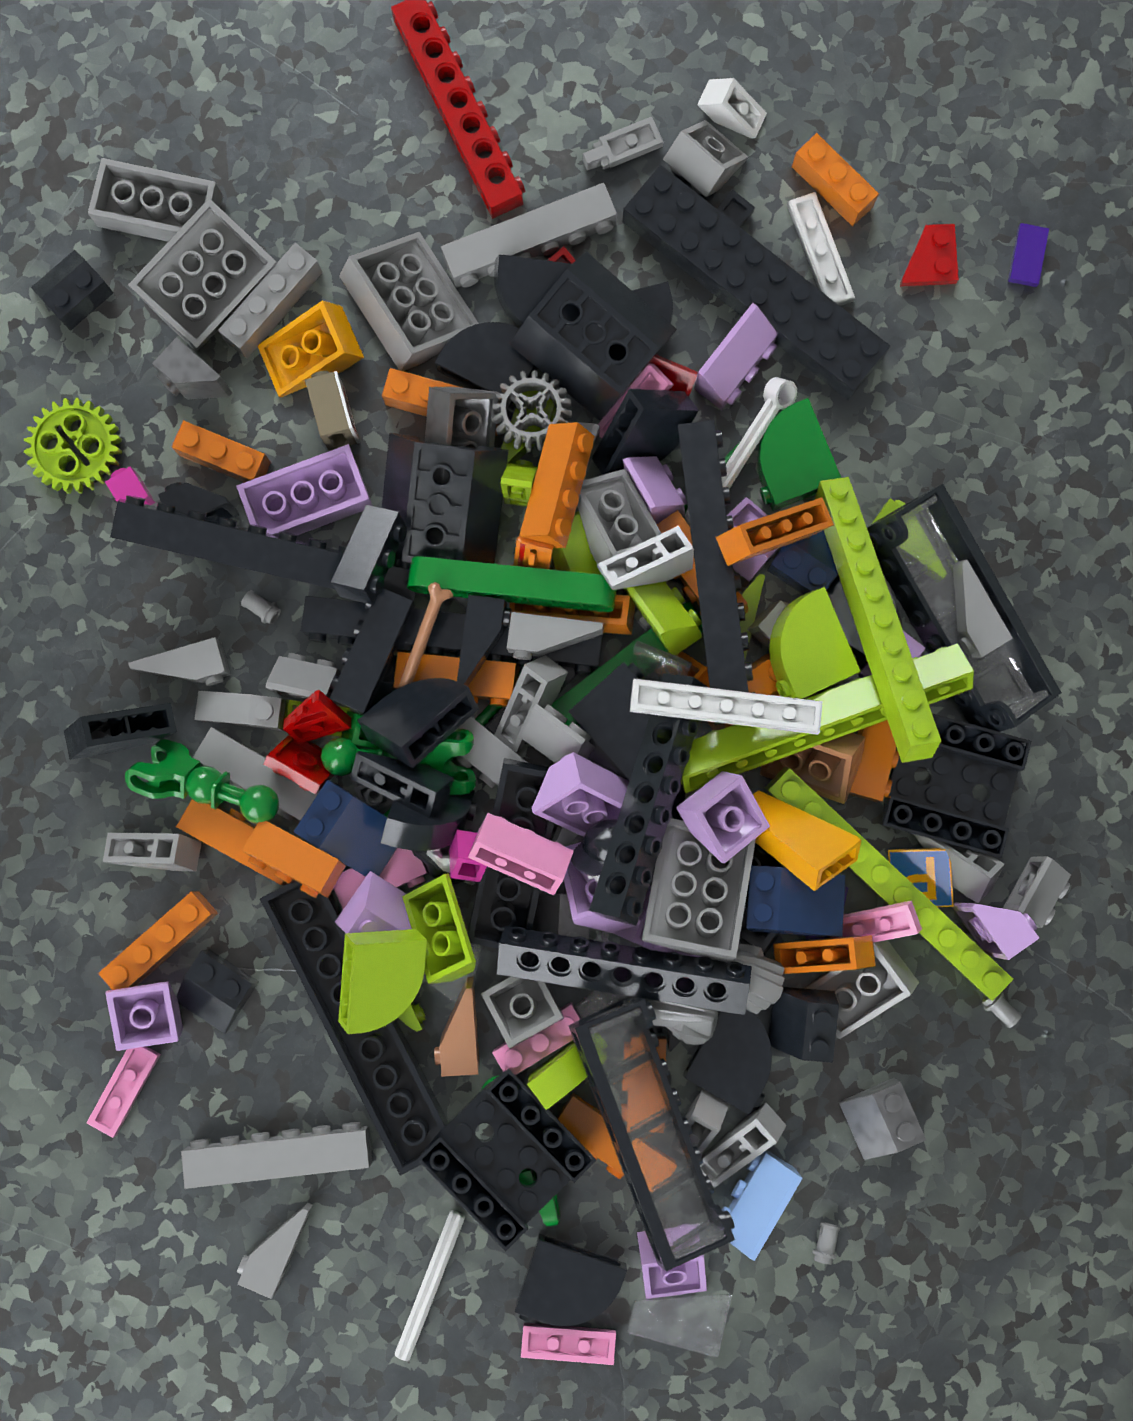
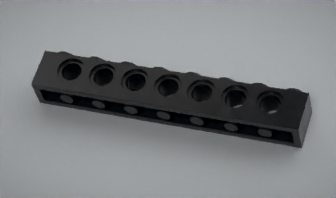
[589,673,709,926]
[497,926,752,1015]

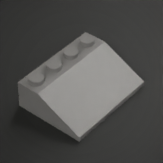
[128,198,277,352]
[339,232,479,371]
[642,819,756,962]

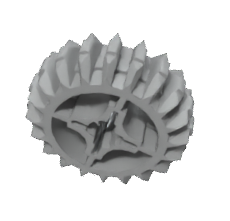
[492,370,572,452]

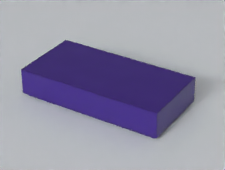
[1008,223,1049,287]

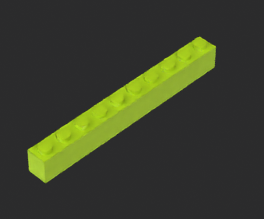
[814,477,941,763]
[681,643,974,793]
[765,766,1013,1001]

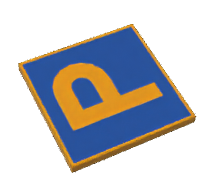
[888,848,954,907]

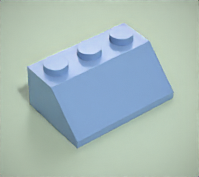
[722,1150,802,1261]

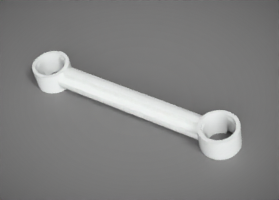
[685,377,797,526]

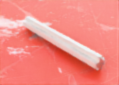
[395,1210,465,1361]

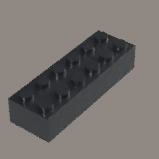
[468,758,554,949]

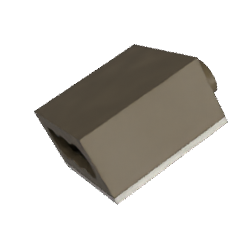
[305,371,360,451]

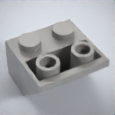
[521,703,595,763]

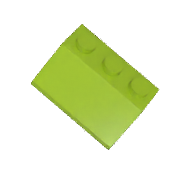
[623,581,703,657]
[402,874,476,984]

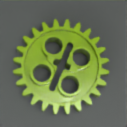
[24,398,122,494]

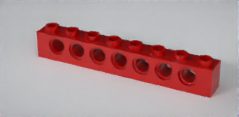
[391,0,526,219]

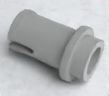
[241,590,281,624]
[981,992,1022,1028]
[812,1222,840,1265]

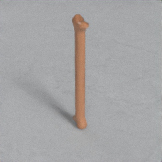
[398,582,453,688]

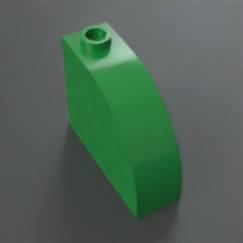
[757,398,841,511]

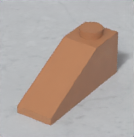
[434,977,480,1077]

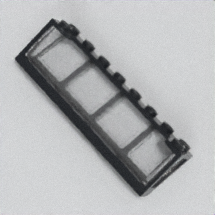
[867,484,1062,732]
[569,996,735,1271]

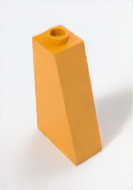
[753,790,862,891]

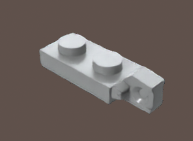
[582,117,664,171]

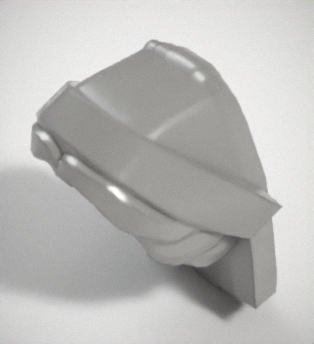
[715,942,785,1014]
[645,999,718,1045]

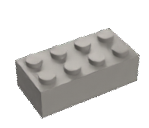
[88,158,223,242]

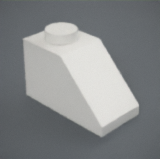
[697,78,767,138]

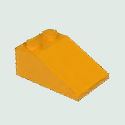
[257,300,364,397]

